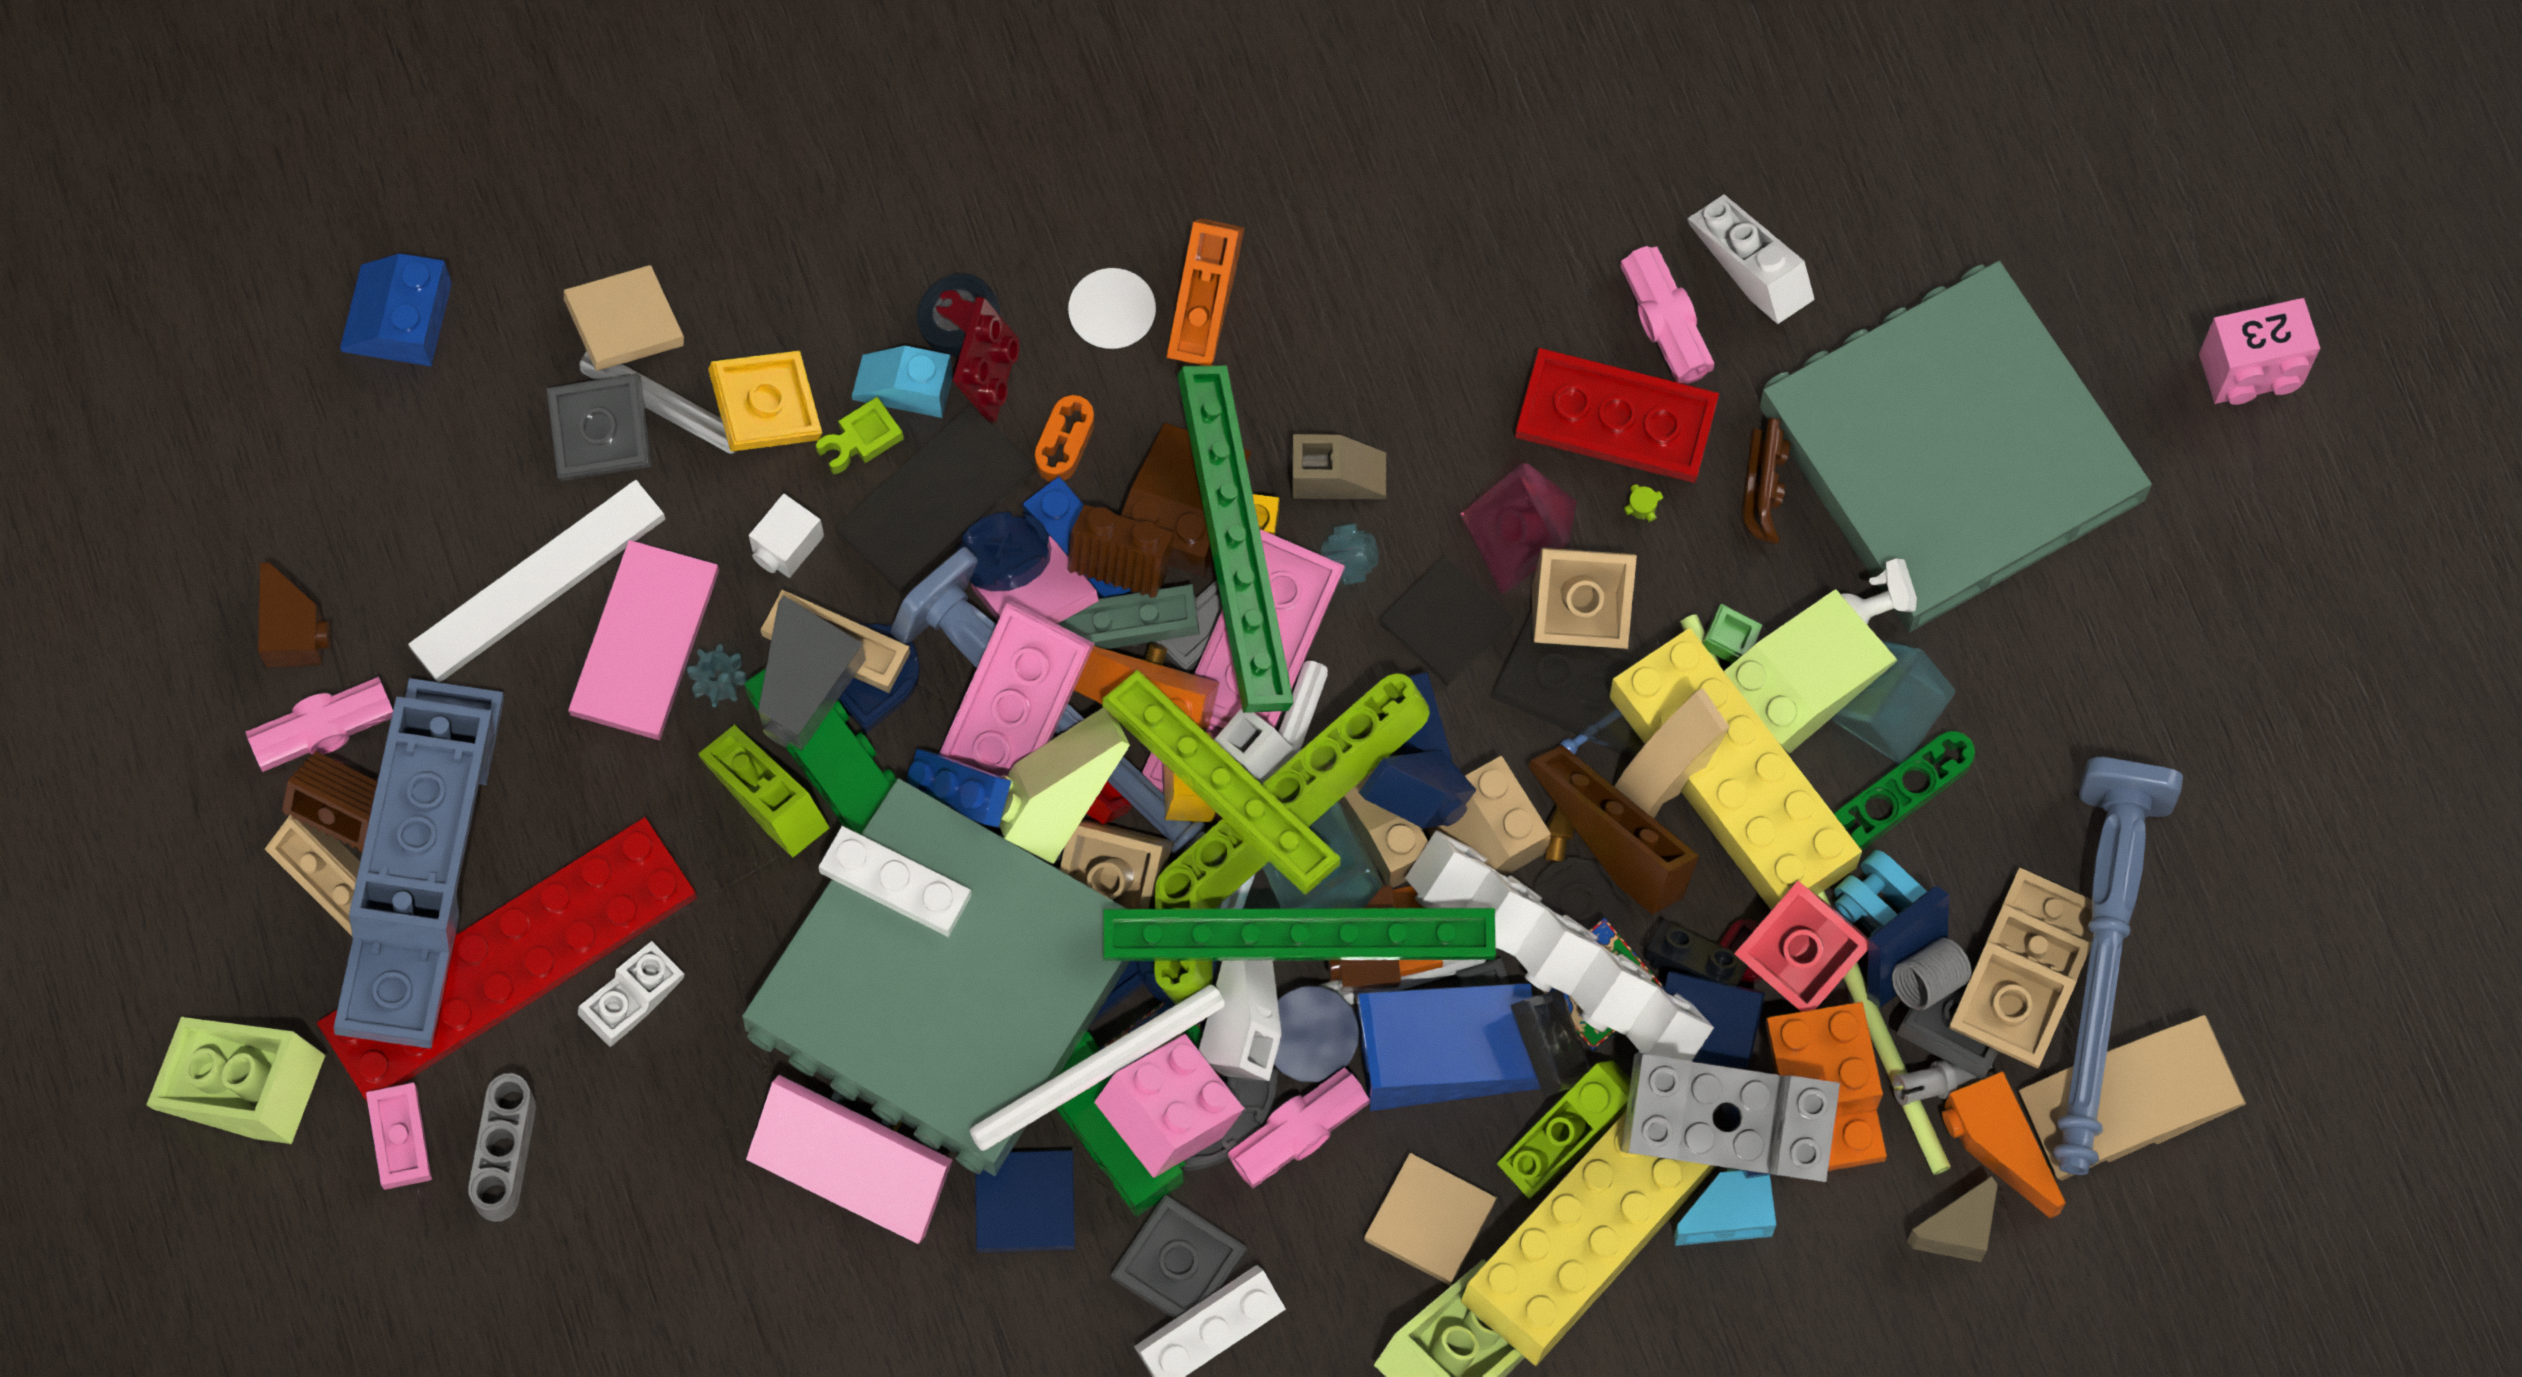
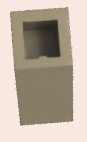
[1293,434,1386,499]

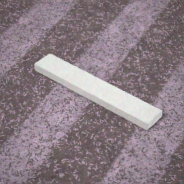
[408,480,665,683]

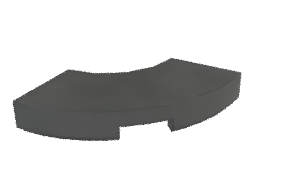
[1184,1069,1278,1171]

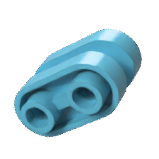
[1834,850,1927,936]

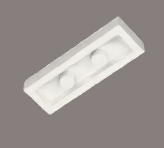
[819,826,972,937]
[1134,1265,1286,1377]

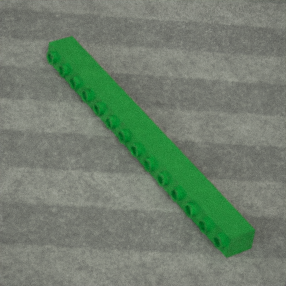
[744,668,1186,1218]

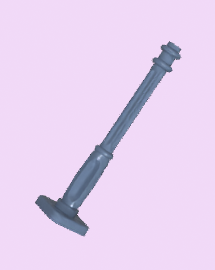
[890,547,1226,866]
[2053,757,2183,1175]

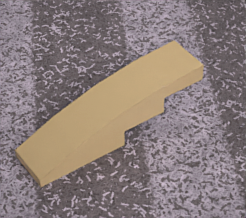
[1614,688,1730,819]

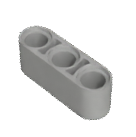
[469,1073,536,1222]

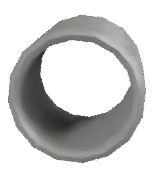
[1892,938,1971,1011]

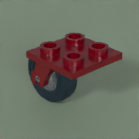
[917,274,1019,422]

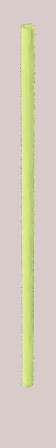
[1680,615,1951,1175]

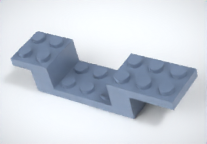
[334,678,504,1049]

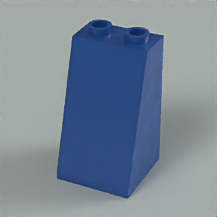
[1356,983,1552,1111]

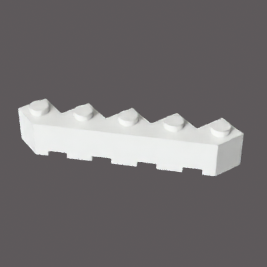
[1405,831,1714,1061]

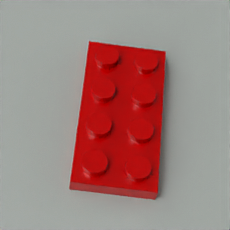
[1515,348,1719,483]

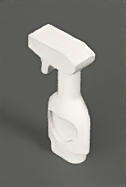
[1841,558,1917,624]

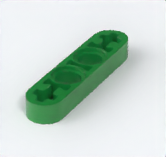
[1834,731,1975,851]

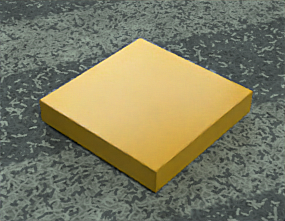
[708,351,822,452]

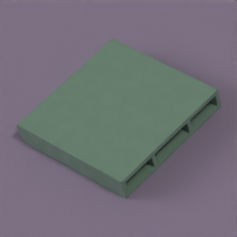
[1760,260,2152,633]
[742,778,1130,1176]

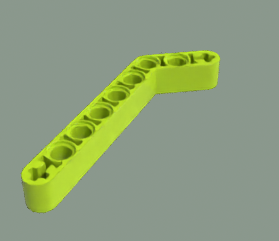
[1154,673,1430,1005]

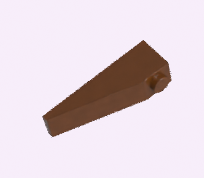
[1529,745,1699,915]

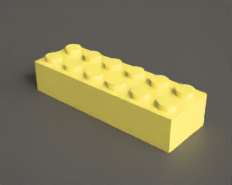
[1609,628,1862,911]
[1461,1112,1717,1366]

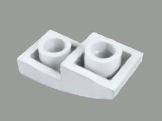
[578,941,684,1047]

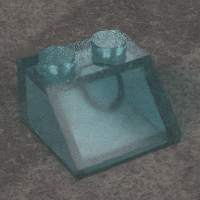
[1263,801,1384,909]

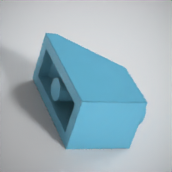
[852,346,953,418]
[1674,1168,1776,1246]

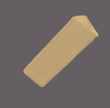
[265,814,360,937]

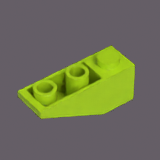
[1497,1060,1631,1199]

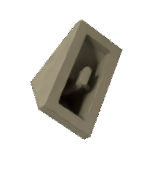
[1907,1176,1998,1262]

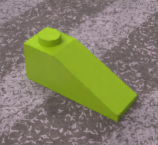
[698,724,830,858]

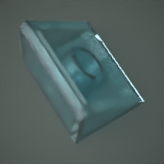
[1831,640,1956,765]

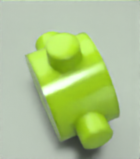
[1624,484,1663,522]

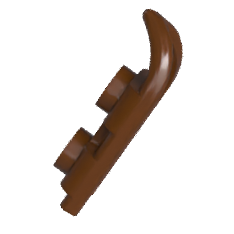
[1743,418,1790,544]

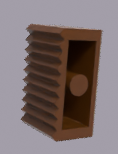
[1067,505,1175,599]
[282,751,378,852]

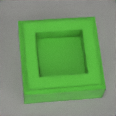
[1702,604,1762,664]

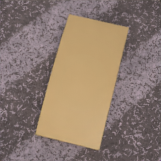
[1949,867,2093,1069]
[2019,1015,2246,1181]

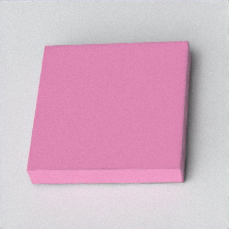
[971,536,1099,624]

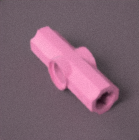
[1620,246,1715,384]
[246,677,393,772]
[1228,1067,1370,1189]

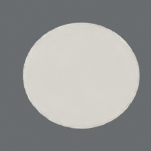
[1068,268,1156,349]

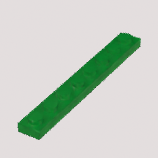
[1177,366,1294,713]
[1103,908,1496,961]

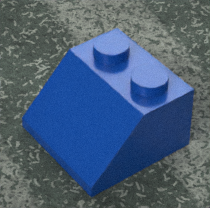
[340,253,452,367]

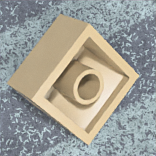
[1424,755,1551,876]
[1060,819,1173,909]

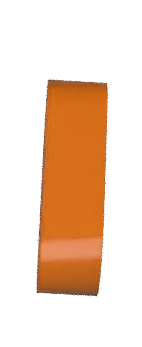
[1035,395,1095,482]

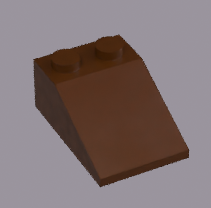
[1121,423,1252,577]

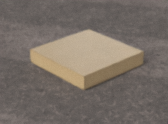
[564,265,684,371]
[1364,1153,1497,1286]

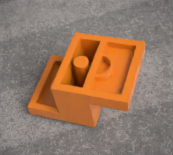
[1765,1002,1887,1178]

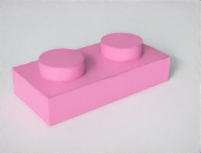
[366,1083,432,1190]

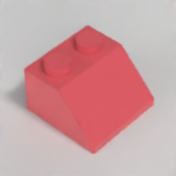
[1734,880,1869,1012]

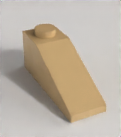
[1325,764,1428,888]

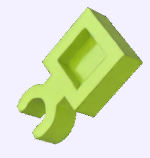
[816,397,904,474]

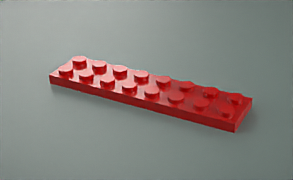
[316,817,697,1104]

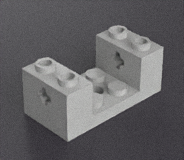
[1621,1054,1840,1182]

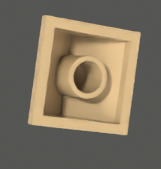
[1532,548,1637,649]

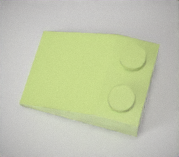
[1724,589,1898,753]
[999,707,1130,864]
[147,1017,325,1144]
[1374,1259,1525,1377]

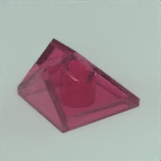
[1460,463,1577,593]

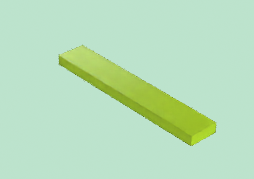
[1102,670,1341,895]

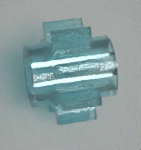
[1321,523,1379,585]
[687,644,748,707]

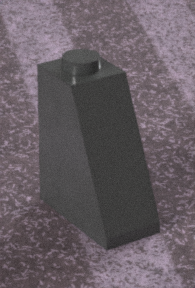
[758,595,866,750]

